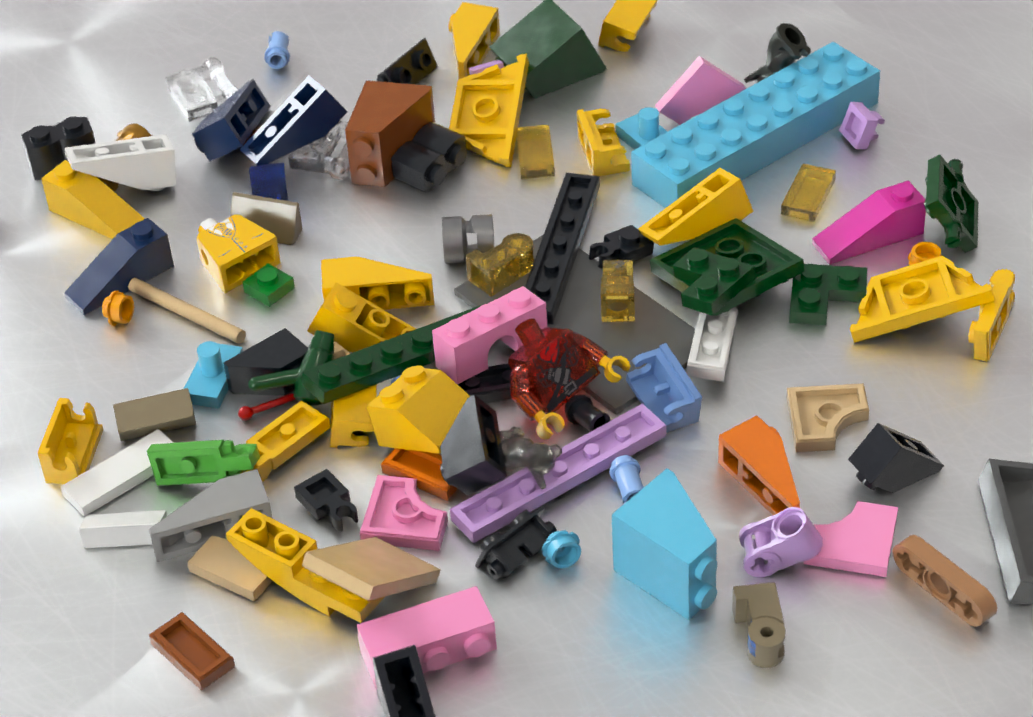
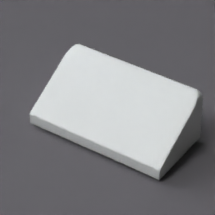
[79,510,167,548]

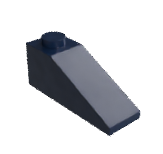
[240,76,348,167]
[192,79,271,162]
[64,218,174,316]

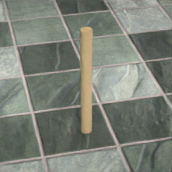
[128,278,246,344]

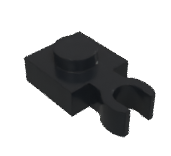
[589,225,654,268]
[294,469,358,532]

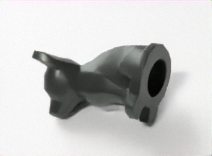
[744,23,811,83]

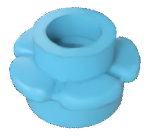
[542,530,581,569]

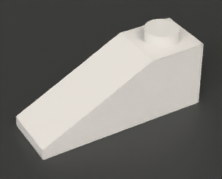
[65,134,176,191]

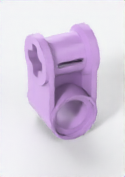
[739,507,823,577]

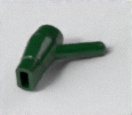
[248,330,334,406]

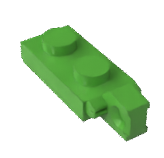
[147,439,260,486]

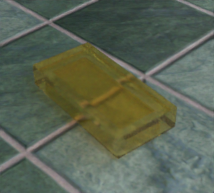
[516,125,555,179]
[781,163,836,222]

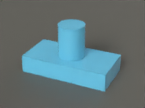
[615,107,668,150]
[184,341,243,409]

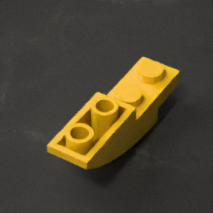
[226,508,385,623]

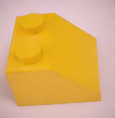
[366,366,470,454]

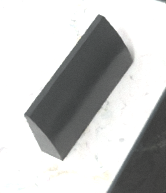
[978,459,1033,604]

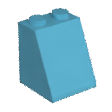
[612,468,718,620]

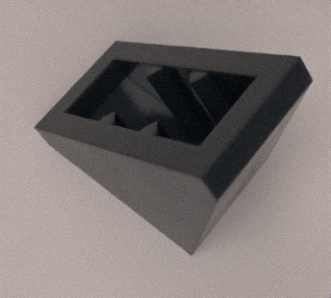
[372,645,435,717]

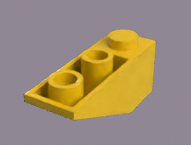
[321,256,435,310]
[307,282,416,353]

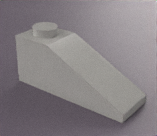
[149,469,272,562]

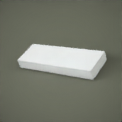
[686,307,738,382]
[61,429,174,517]

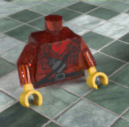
[508,318,631,440]

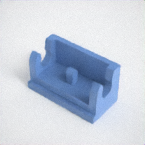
[626,343,702,433]

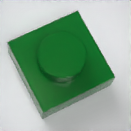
[243,263,295,307]

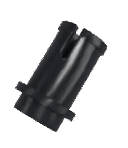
[564,395,611,432]

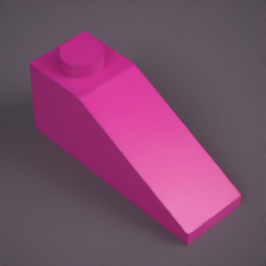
[812,180,926,265]

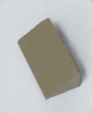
[230,192,303,245]
[113,388,196,441]

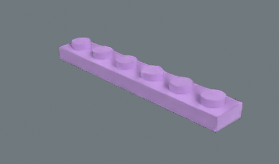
[450,404,666,544]

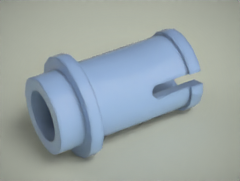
[264,31,290,69]
[609,455,644,504]

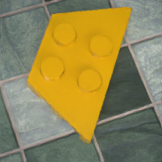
[449,54,529,167]
[850,256,995,343]

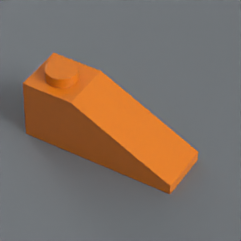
[718,415,800,515]

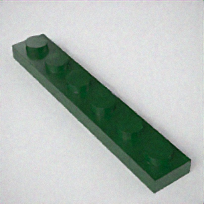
[301,304,484,405]

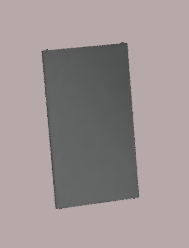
[454,234,695,414]

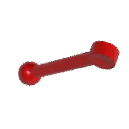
[238,393,296,421]

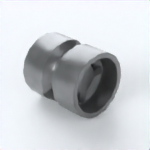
[442,214,495,263]

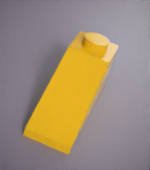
[449,2,500,80]
[41,160,145,239]
[638,168,753,246]

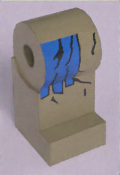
[732,582,786,668]

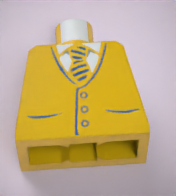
[196,215,281,293]

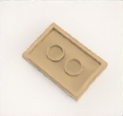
[302,537,441,601]

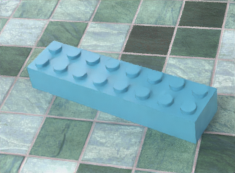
[631,42,880,208]

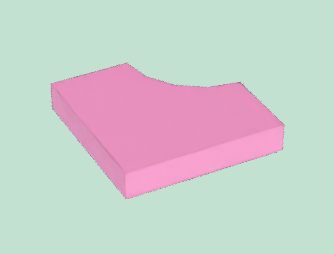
[655,56,746,125]
[360,475,448,551]
[803,501,898,577]

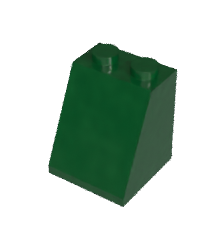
[489,0,607,99]

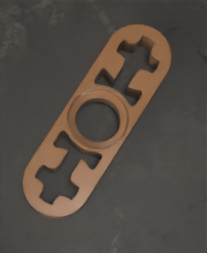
[892,535,997,627]

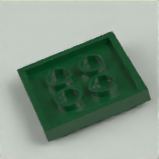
[650,218,805,316]

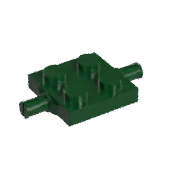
[924,155,978,253]

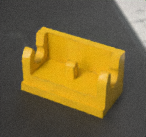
[598,0,658,52]
[577,109,630,176]
[330,384,377,448]
[38,398,103,484]

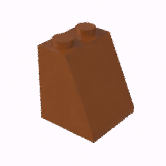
[345,80,435,187]

